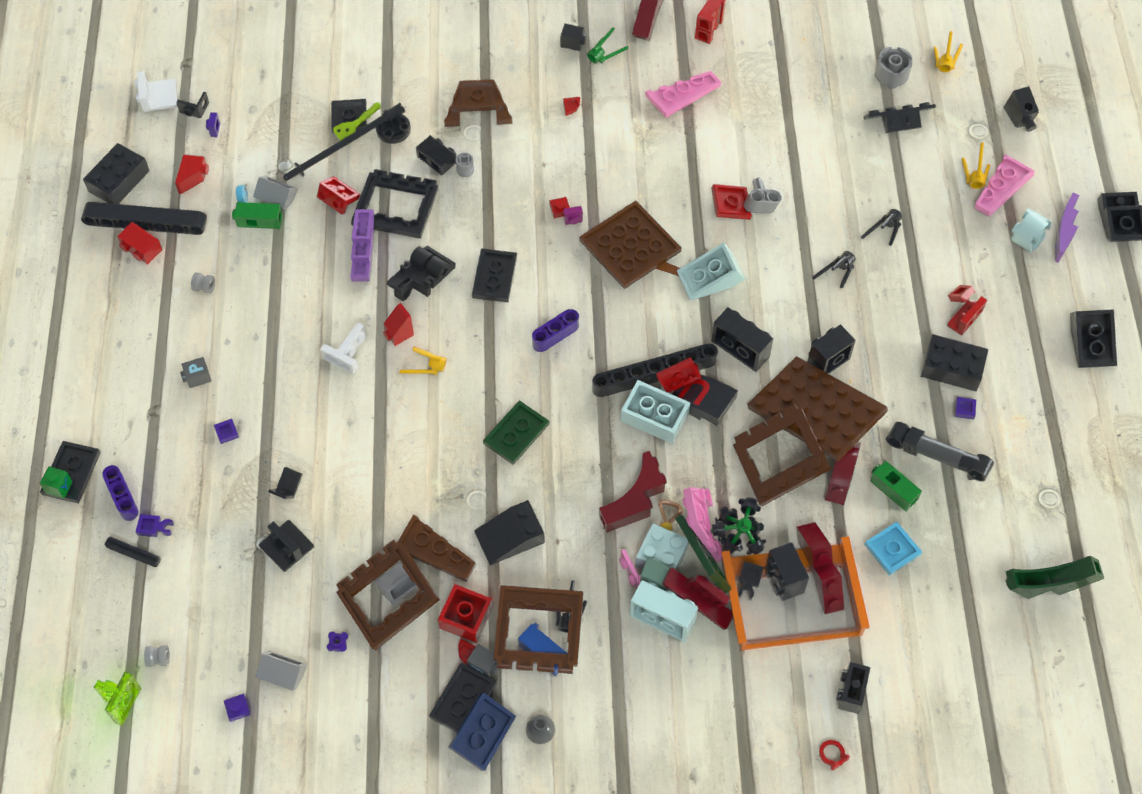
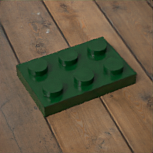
[483,400,550,465]

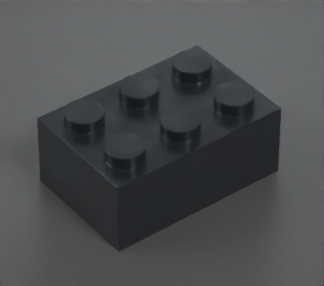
[83,143,150,204]
[711,307,774,372]
[920,334,989,392]

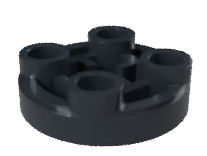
[376,114,411,144]

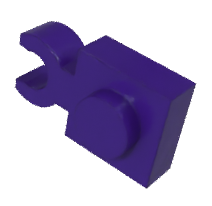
[136,514,174,537]

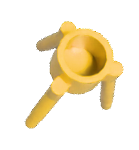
[934,31,963,72]
[962,142,991,189]
[399,346,447,375]

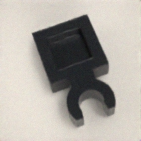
[738,561,764,600]

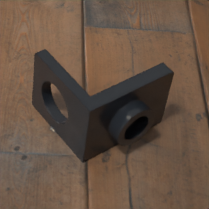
[176,92,209,118]
[268,467,303,499]

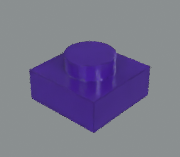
[206,112,220,137]
[955,397,977,420]
[214,419,239,444]
[223,694,251,722]

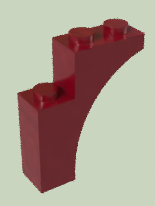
[632,0,664,41]
[599,451,667,533]
[796,522,844,614]

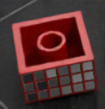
[438,584,493,643]

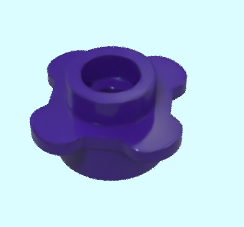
[326,631,348,652]

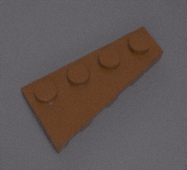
[397,514,476,582]

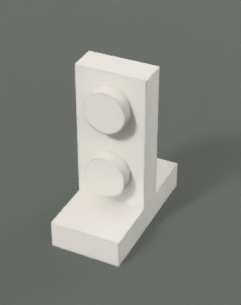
[320,322,366,375]

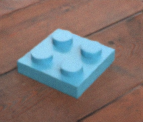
[864,522,922,576]

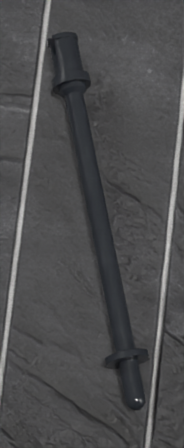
[283,102,406,181]

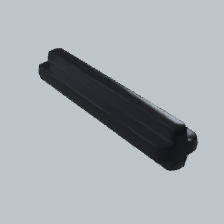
[104,537,161,567]

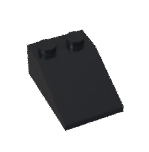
[1070,309,1117,368]
[474,500,545,566]

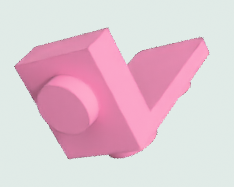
[619,549,641,589]

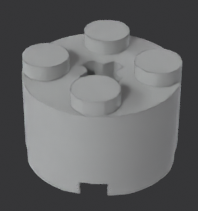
[874,47,912,89]

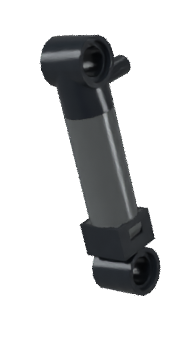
[886,422,994,482]

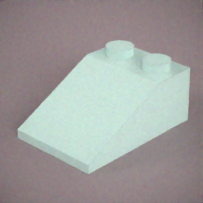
[677,242,745,300]

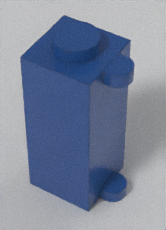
[518,622,568,676]

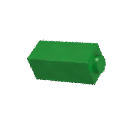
[232,202,282,229]
[870,461,922,512]

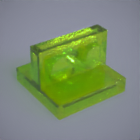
[94,672,142,726]

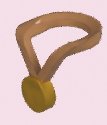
[658,500,683,531]

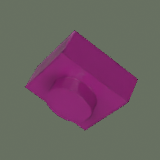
[563,206,583,225]

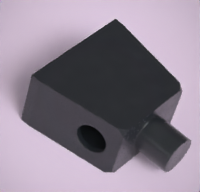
[1004,86,1039,132]

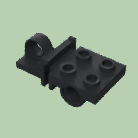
[387,246,456,301]

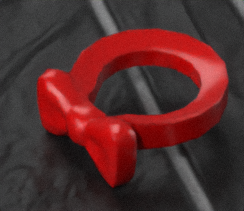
[819,740,850,771]

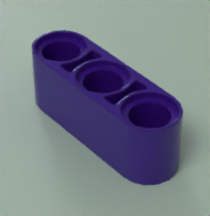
[532,309,579,352]
[102,465,139,521]

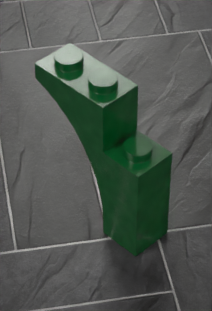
[1005,555,1105,599]

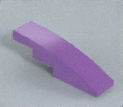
[1055,192,1080,263]
[350,209,374,282]

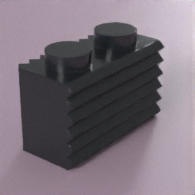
[416,135,456,176]

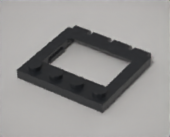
[351,169,438,239]

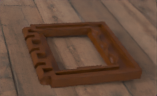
[733,404,831,506]
[336,539,440,651]
[494,585,583,674]

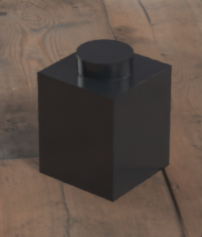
[560,23,587,51]

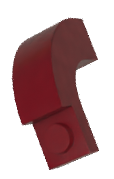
[825,442,861,505]

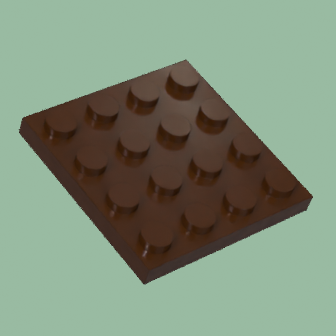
[579,201,682,289]

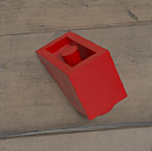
[175,154,209,194]
[383,303,414,346]

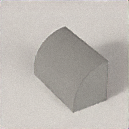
[253,176,298,210]
[374,562,417,605]
[255,651,307,691]

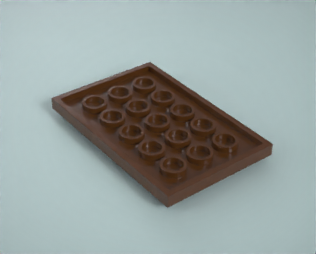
[747,356,888,462]

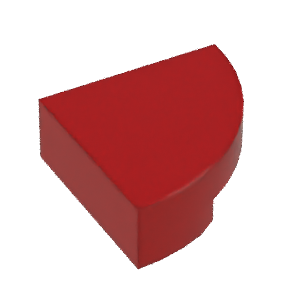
[563,97,580,116]
[458,638,476,666]

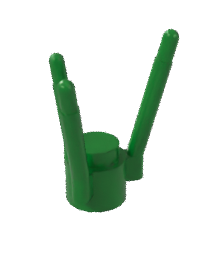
[587,27,629,64]

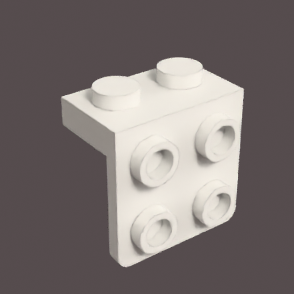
[135,71,178,112]

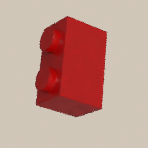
[117,222,163,265]

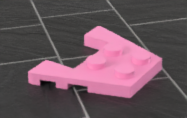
[682,487,723,562]

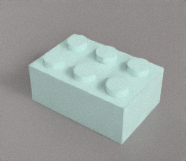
[621,380,690,444]
[630,580,698,642]

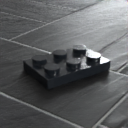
[472,248,517,303]
[40,441,101,504]
[429,663,497,733]

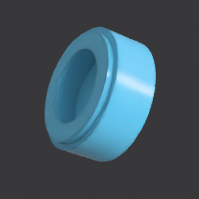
[236,185,248,202]

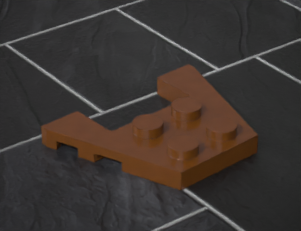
[444,79,512,127]

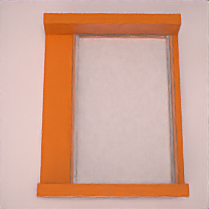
[721,536,870,651]

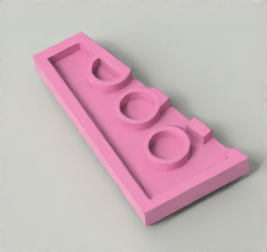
[975,154,1035,217]

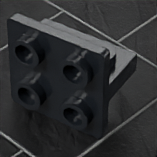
[259,520,314,572]

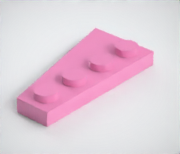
[645,71,721,118]

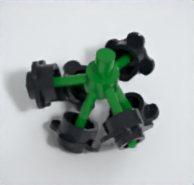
[711,497,767,555]

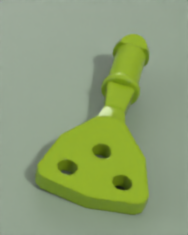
[333,102,381,141]

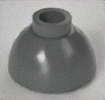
[526,715,555,744]

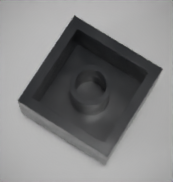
[807,324,856,374]
[764,542,809,601]

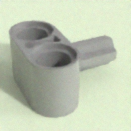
[744,177,782,213]

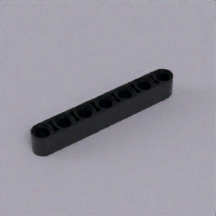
[81,202,207,235]
[592,343,718,397]

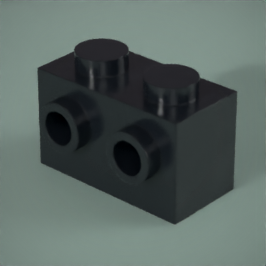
[836,662,871,714]

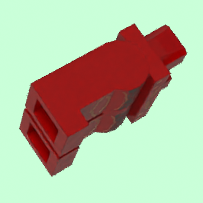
[695,0,726,44]

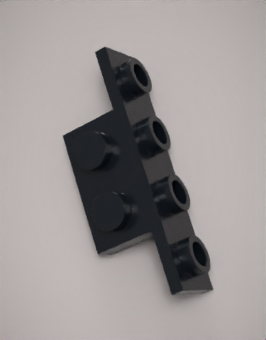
[863,102,936,133]

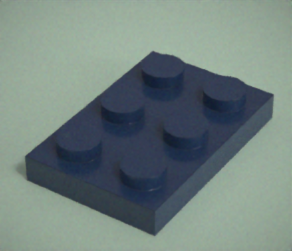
[448,693,516,771]

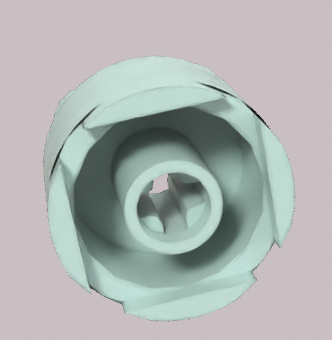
[1010,209,1052,253]

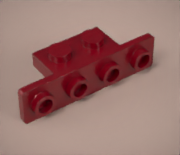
[662,568,733,630]

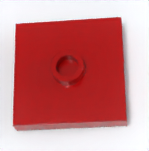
[711,184,752,220]

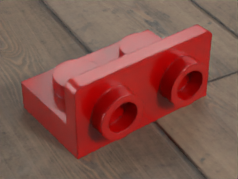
[317,176,360,215]
[947,296,988,336]
[656,357,702,393]

